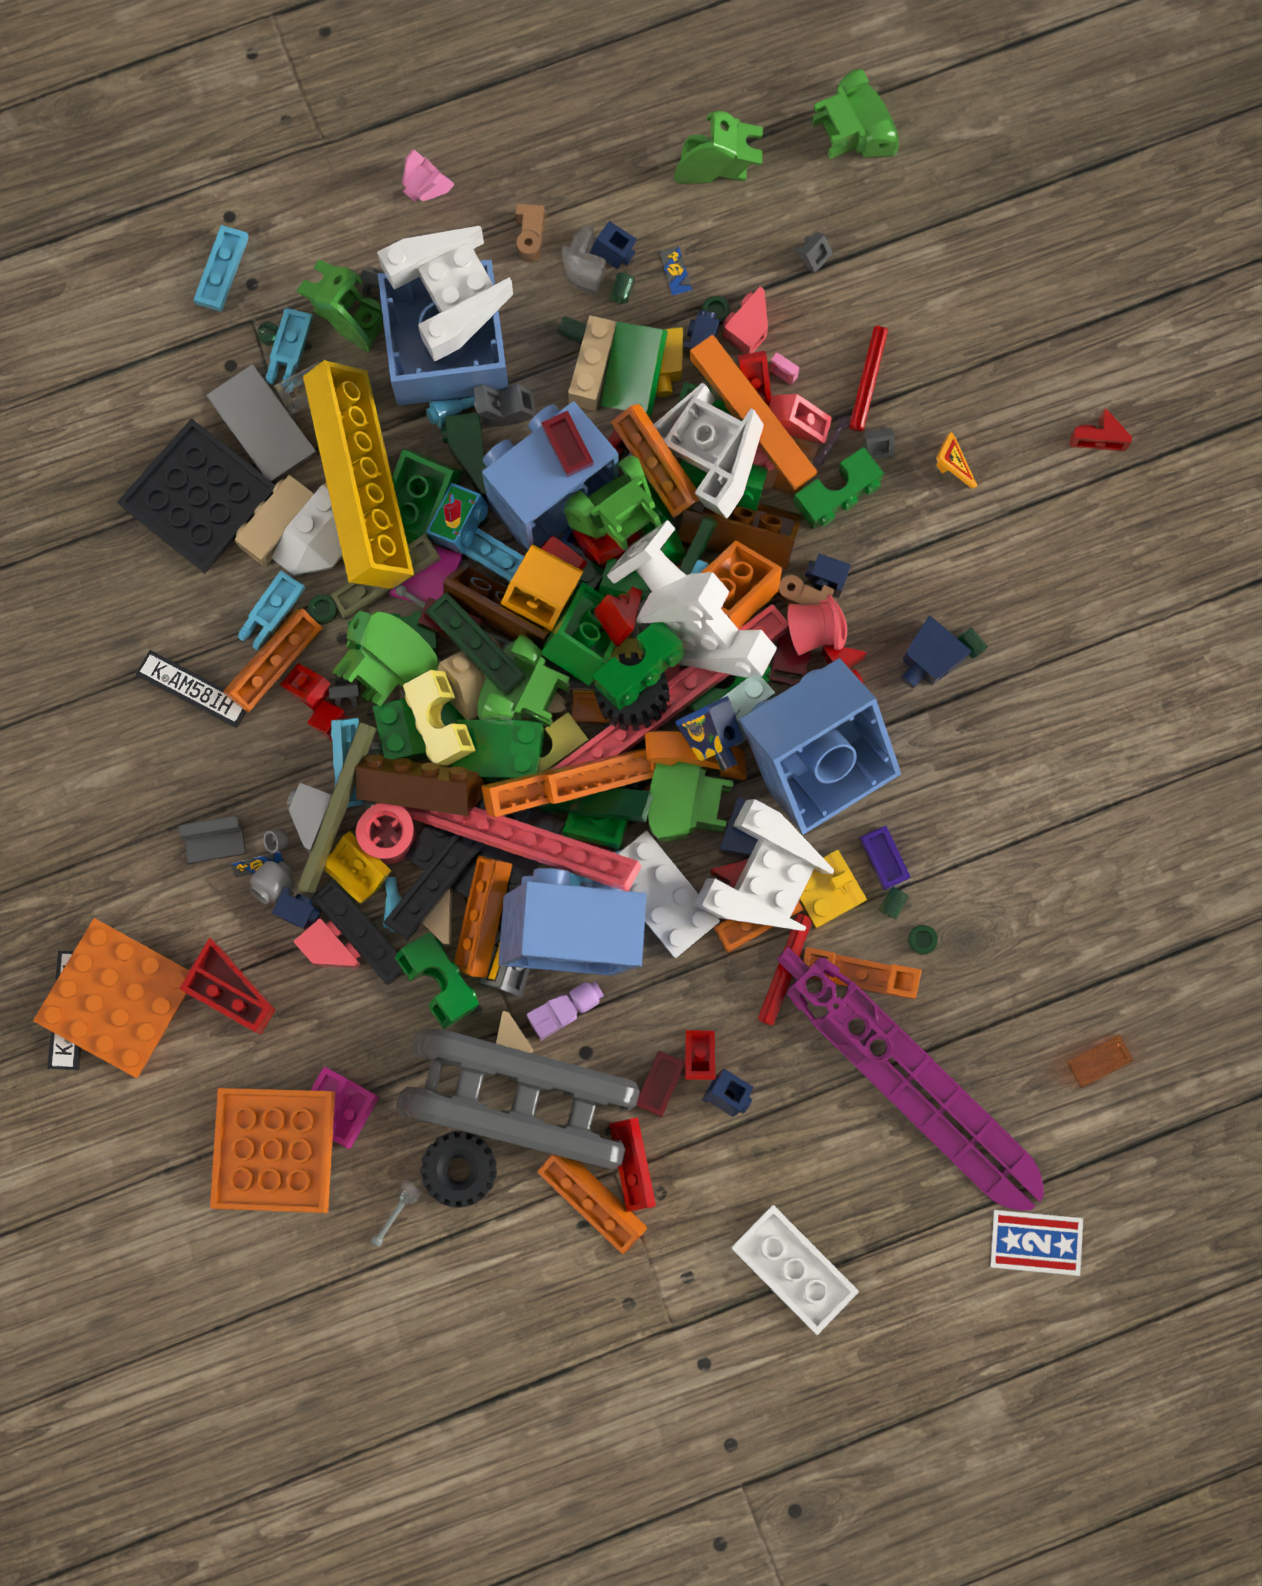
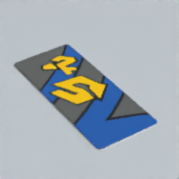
[659,246,692,295]
[231,851,284,878]

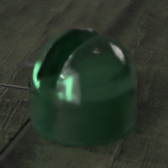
[257,321,279,346]

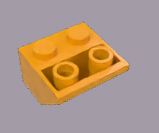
[501,544,584,631]

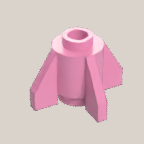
[402,149,454,202]

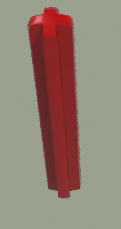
[849,325,888,432]
[758,914,813,1026]

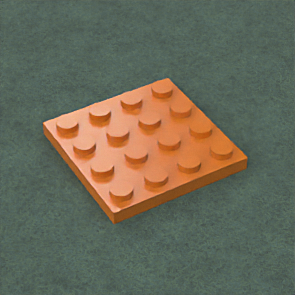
[33,918,189,1079]
[210,1088,335,1213]

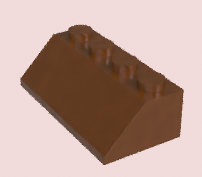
[678,501,802,570]
[443,562,552,651]
[355,754,486,816]

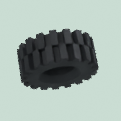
[594,652,670,731]
[420,1131,497,1207]

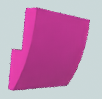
[390,544,462,603]
[310,1066,379,1149]

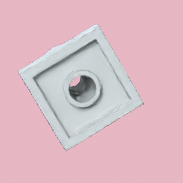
[607,520,687,592]

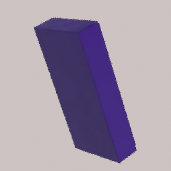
[859,825,911,891]

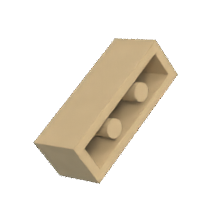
[568,315,616,411]
[235,475,314,567]

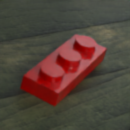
[609,1117,656,1212]

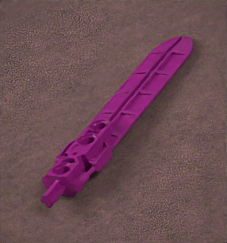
[776,947,1044,1210]

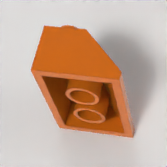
[701,541,782,630]

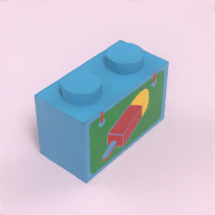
[426,483,489,554]

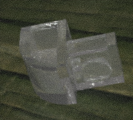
[562,224,606,295]

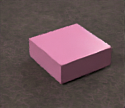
[769,352,800,385]

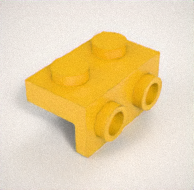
[324,831,392,903]

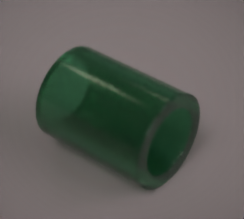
[609,272,635,304]
[557,316,587,344]
[957,627,988,660]
[878,887,909,920]

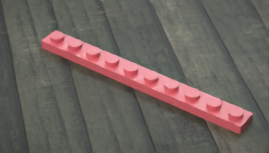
[551,604,789,770]
[402,806,641,892]

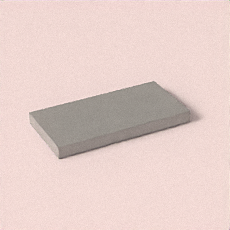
[206,364,317,483]

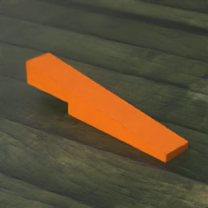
[690,334,817,490]
[481,748,657,817]

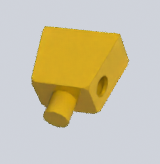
[656,327,683,397]

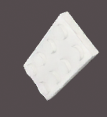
[618,830,720,958]
[731,1205,859,1335]

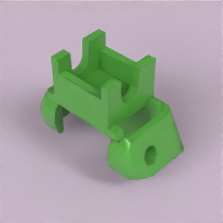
[811,68,899,159]
[674,111,763,184]
[297,259,384,353]
[564,456,661,551]
[332,610,439,707]
[477,634,570,728]
[648,761,733,842]

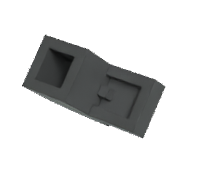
[474,384,536,427]

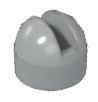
[263,829,289,853]

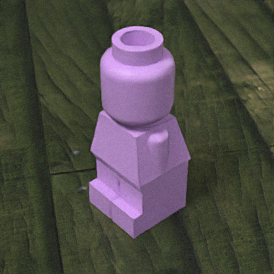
[526,981,604,1041]

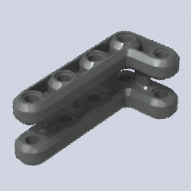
[396,1028,640,1170]

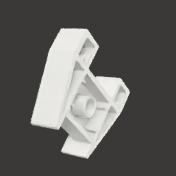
[377,226,513,361]
[628,383,764,519]
[636,572,777,677]
[694,799,834,931]

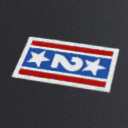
[991,1210,1083,1276]

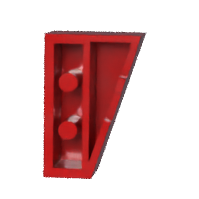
[179,937,276,1035]

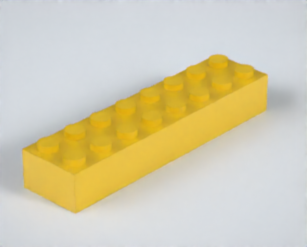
[303,360,414,589]

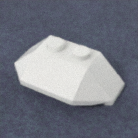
[272,483,343,576]

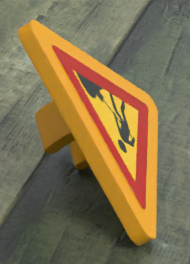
[936,432,977,489]

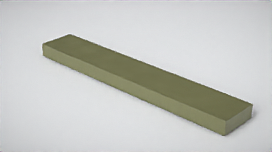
[297,722,377,893]

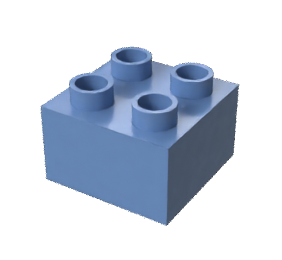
[378,259,509,406]
[482,401,619,553]
[739,658,901,835]
[498,868,647,976]

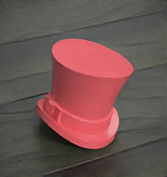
[788,595,847,655]
[356,803,417,864]

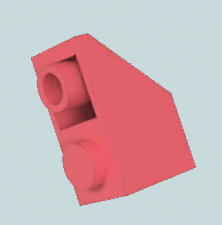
[723,287,768,354]
[293,918,361,969]

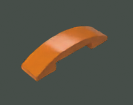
[645,731,747,780]
[803,947,922,999]

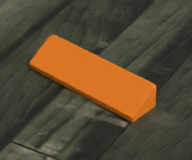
[610,404,700,518]
[223,608,323,713]
[454,855,512,978]
[537,1154,647,1255]

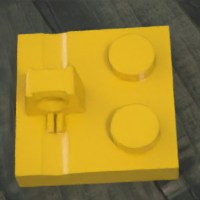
[799,850,867,929]

